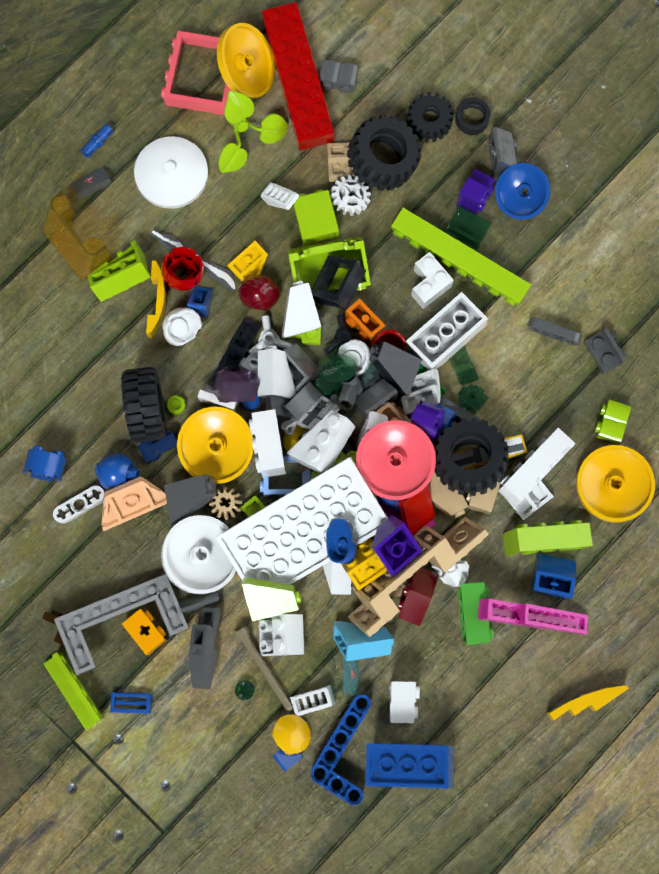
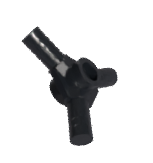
[324,314,367,355]

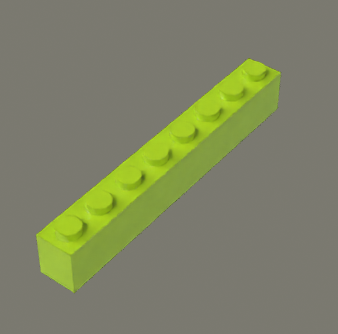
[391,208,531,307]

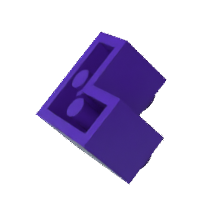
[456,169,495,217]

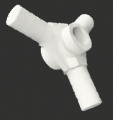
[248,316,292,354]

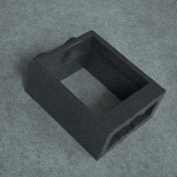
[311,255,366,310]

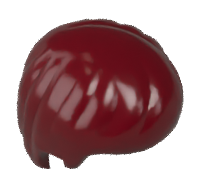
[238,275,280,310]

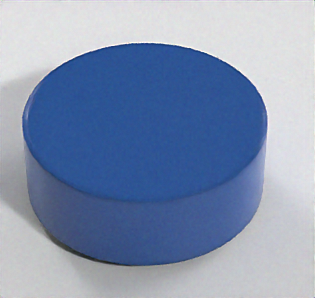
[241,391,260,411]

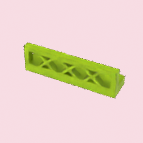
[44,652,104,730]

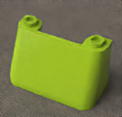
[287,237,371,291]

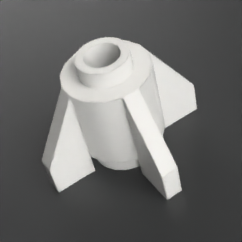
[432,559,469,587]

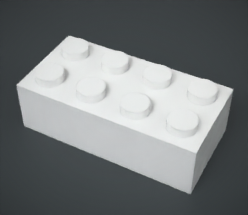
[406,292,488,371]

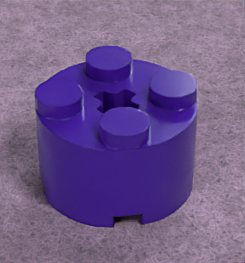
[410,400,445,445]

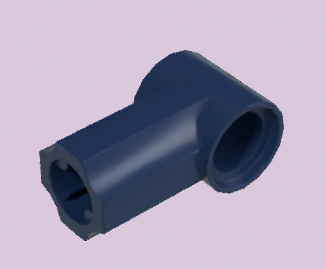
[138,430,177,464]

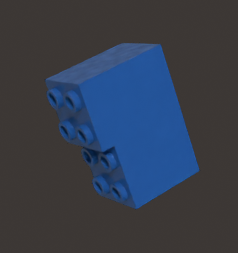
[366,743,454,789]

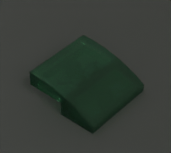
[445,206,492,252]

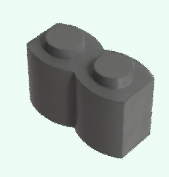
[319,60,358,93]

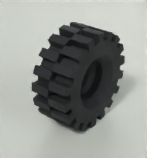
[407,92,454,142]

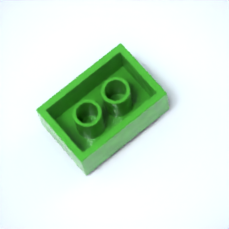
[457,582,494,646]

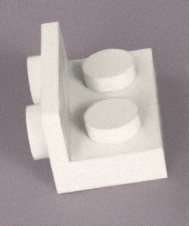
[197,384,241,412]

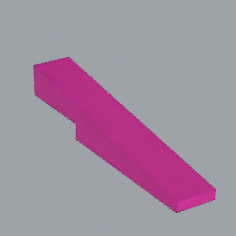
[478,598,588,635]

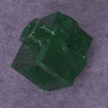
[316,368,342,397]
[457,383,489,415]

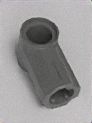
[337,371,363,410]

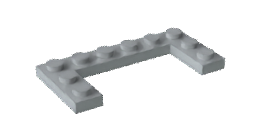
[54,574,188,676]

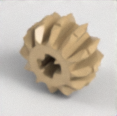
[209,487,243,520]

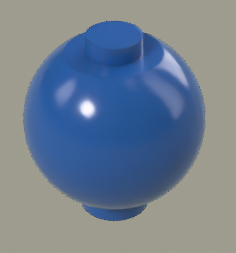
[95,453,140,490]

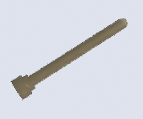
[233,626,293,711]

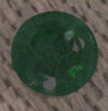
[235,680,255,700]

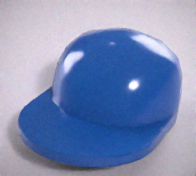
[326,519,357,564]

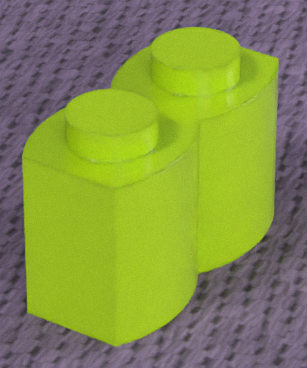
[595,400,631,445]

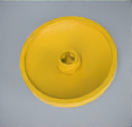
[217,23,275,99]
[177,407,254,484]
[576,445,655,523]

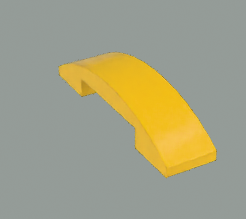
[146,260,167,338]

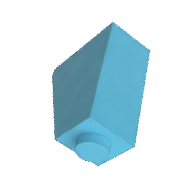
[333,621,394,661]

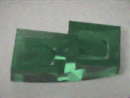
[449,345,479,386]

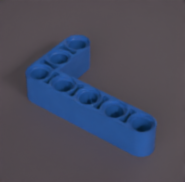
[311,695,371,805]

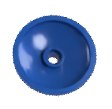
[495,163,551,220]

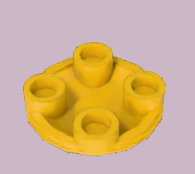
[271,715,311,755]

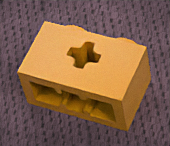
[122,609,167,655]

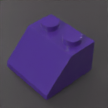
[372,515,422,577]

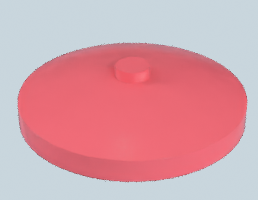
[356,420,436,500]

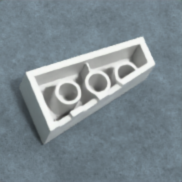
[498,428,576,507]

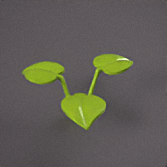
[218,91,289,173]

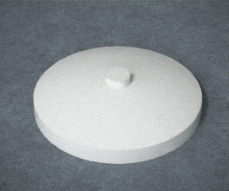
[134,137,208,208]
[161,515,236,594]

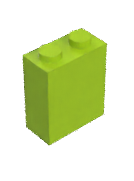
[293,190,339,246]

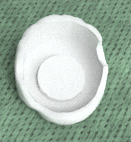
[162,307,202,346]
[334,339,371,376]

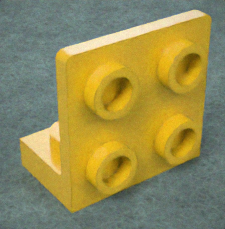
[341,537,387,590]

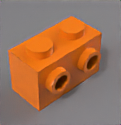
[345,298,385,344]

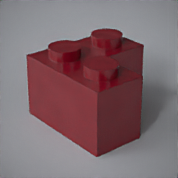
[397,567,439,626]

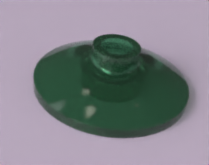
[318,354,357,383]

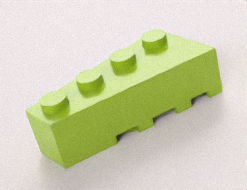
[503,520,593,557]

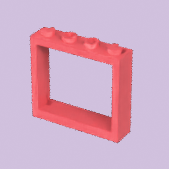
[161,31,232,115]

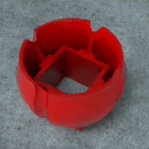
[161,247,204,292]

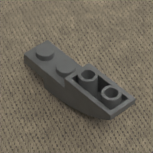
[189,608,222,690]

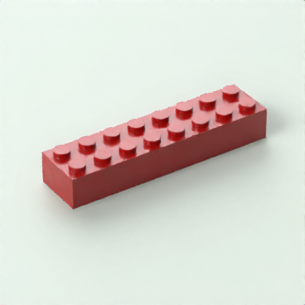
[261,2,334,151]

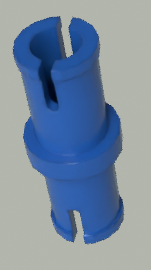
[80,124,114,158]

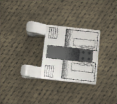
[281,396,341,438]

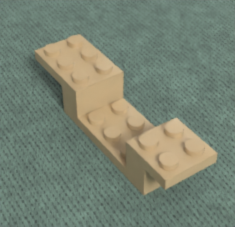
[348,517,489,637]

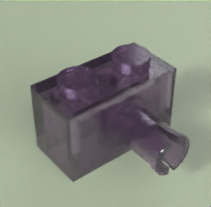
[213,367,260,403]

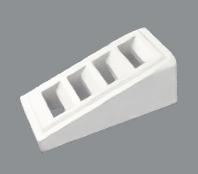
[261,183,299,210]
[290,685,336,716]

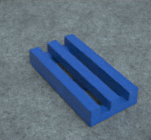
[110,692,152,714]

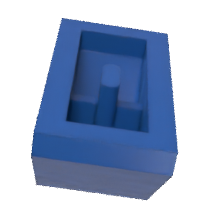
[187,286,213,317]

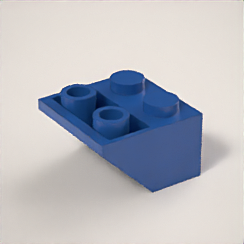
[530,553,576,600]

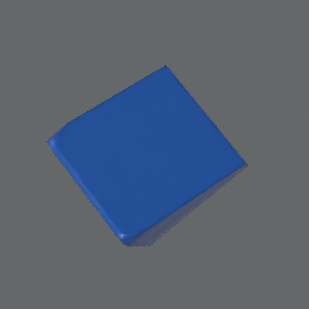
[273,749,303,772]

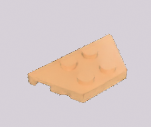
[101,476,167,531]

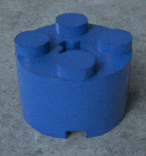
[22,446,66,482]

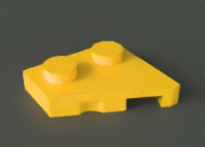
[227,241,268,282]

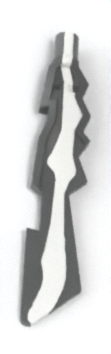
[151,229,235,291]

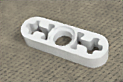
[53,486,105,524]

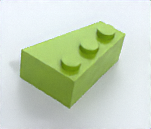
[87,239,151,302]

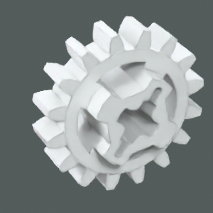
[330,175,371,216]

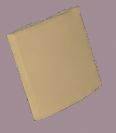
[327,142,359,182]

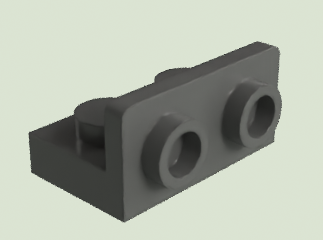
[584,328,626,374]

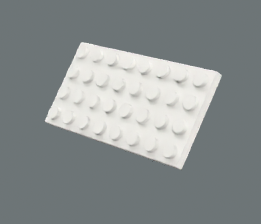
[216,457,388,585]

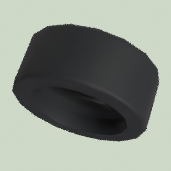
[455,98,491,135]

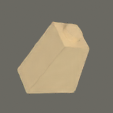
[428,471,468,518]

